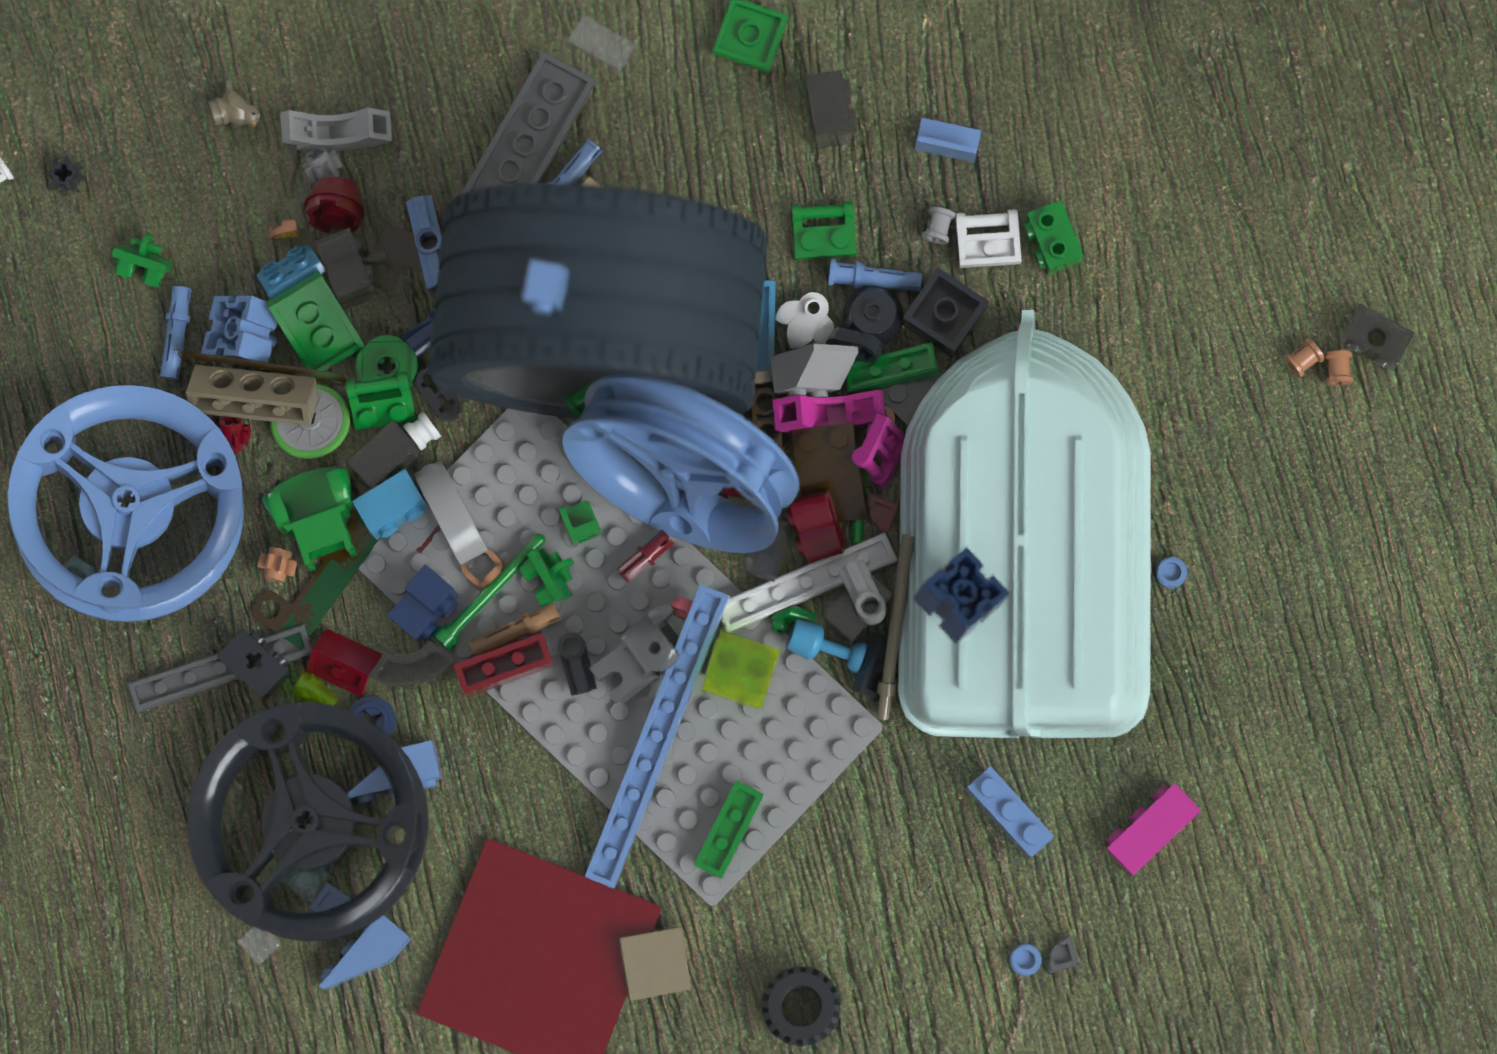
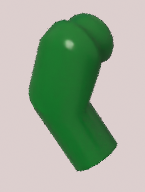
[770,606,817,634]

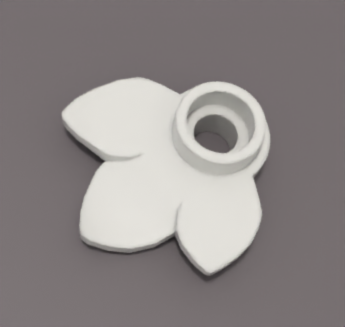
[775,292,834,349]

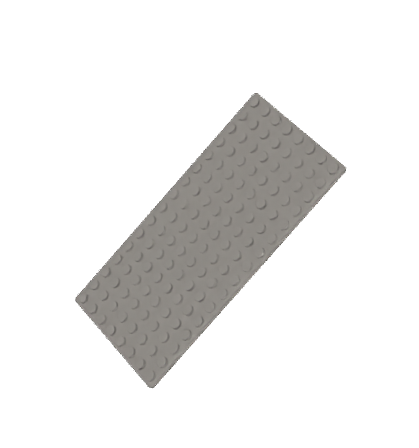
[359,409,882,906]

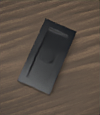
[852,632,899,701]

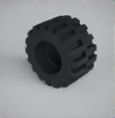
[762,966,841,1046]

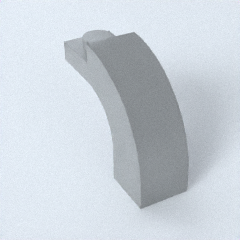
[280,107,392,151]
[414,460,488,565]

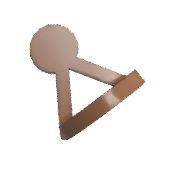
[460,547,505,590]

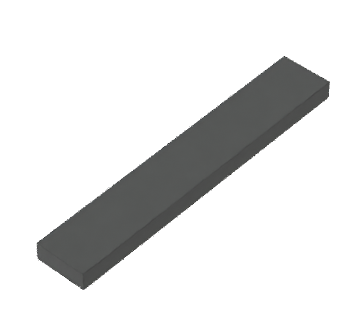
[127,624,313,714]

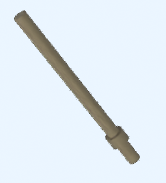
[877,534,914,720]

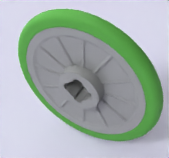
[270,383,350,459]

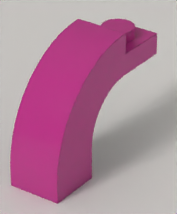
[773,390,886,433]

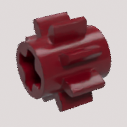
[215,416,250,453]

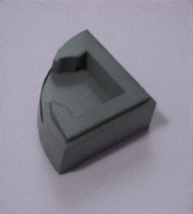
[1048,934,1080,974]

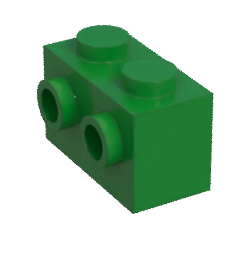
[1023,200,1084,276]

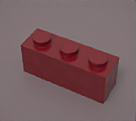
[454,633,555,698]

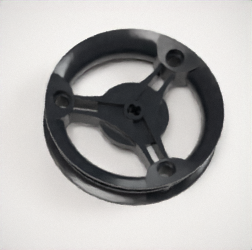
[188,702,428,941]

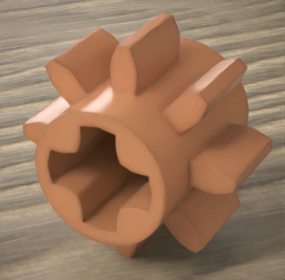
[257,547,297,583]

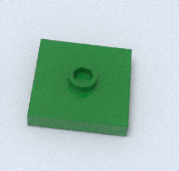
[711,0,789,74]

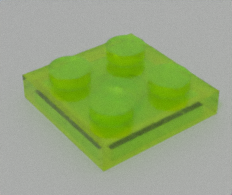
[701,630,781,710]

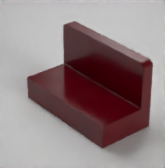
[306,629,382,697]

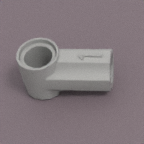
[839,559,886,625]

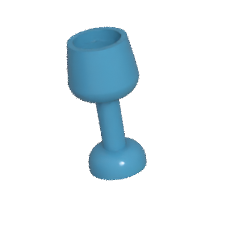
[786,619,867,673]

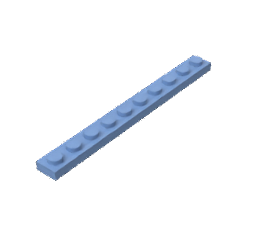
[585,584,730,888]

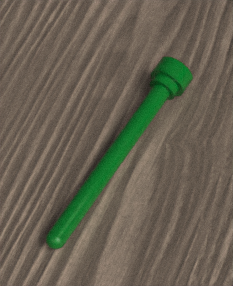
[432,534,546,652]

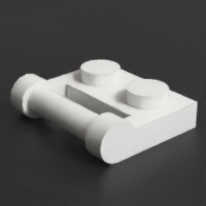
[955,209,1021,268]

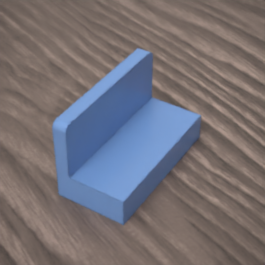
[915,118,981,162]

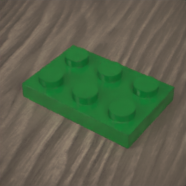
[266,271,365,377]

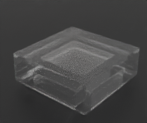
[237,927,283,965]

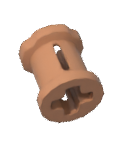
[1283,338,1324,378]
[1324,350,1354,386]

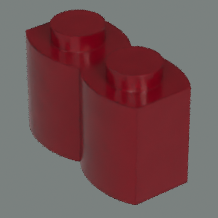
[787,490,846,562]

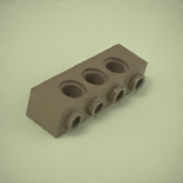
[186,365,319,426]

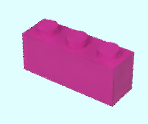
[1105,783,1201,877]

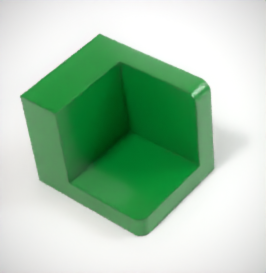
[559,501,602,546]

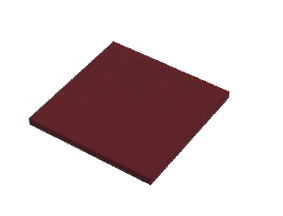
[416,838,662,1054]

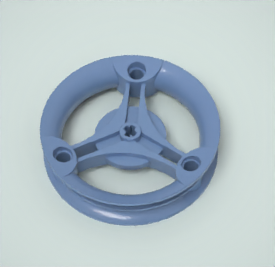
[563,374,799,553]
[8,385,244,622]

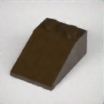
[792,422,869,523]

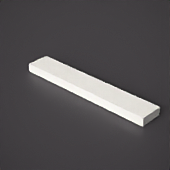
[721,533,898,634]

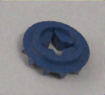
[349,697,396,736]

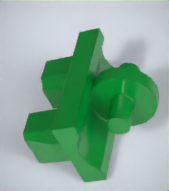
[112,232,174,287]
[519,548,574,606]

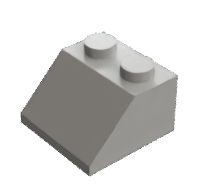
[770,343,858,398]

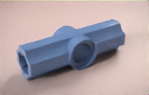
[406,195,442,291]

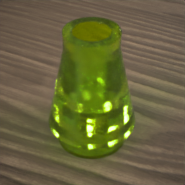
[291,671,339,706]

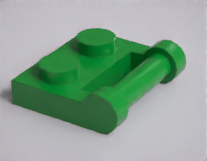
[792,201,857,261]
[345,371,416,430]

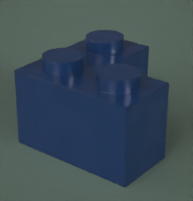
[387,564,459,643]

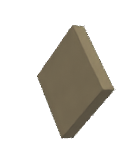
[618,927,692,1001]

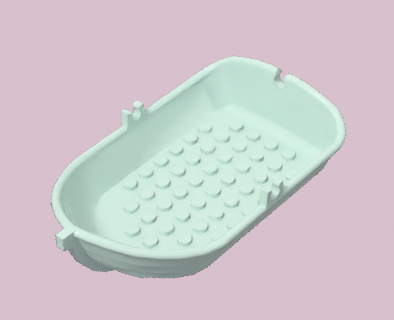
[898,310,1151,738]

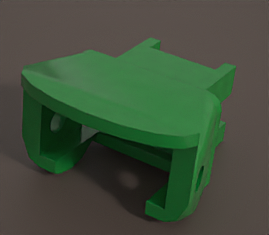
[262,467,357,571]

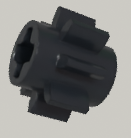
[46,156,86,196]

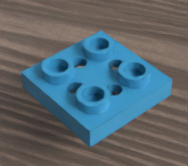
[256,244,326,300]

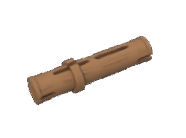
[468,602,562,657]

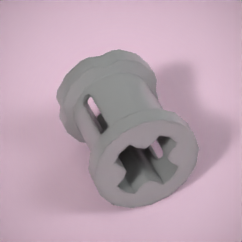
[922,206,955,244]

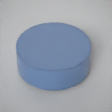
[1155,557,1187,589]
[1009,944,1041,976]

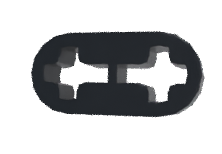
[826,327,884,363]
[416,368,462,422]

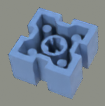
[201,296,278,365]

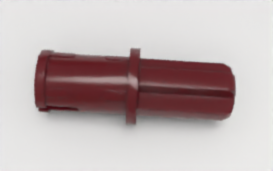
[617,530,675,582]

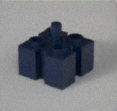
[913,547,1011,644]

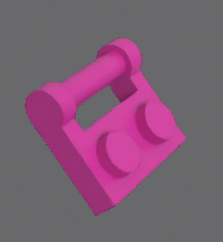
[852,413,905,487]

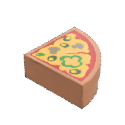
[269,219,300,240]

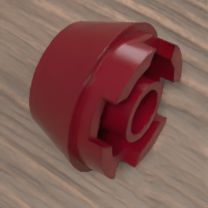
[304,176,365,234]

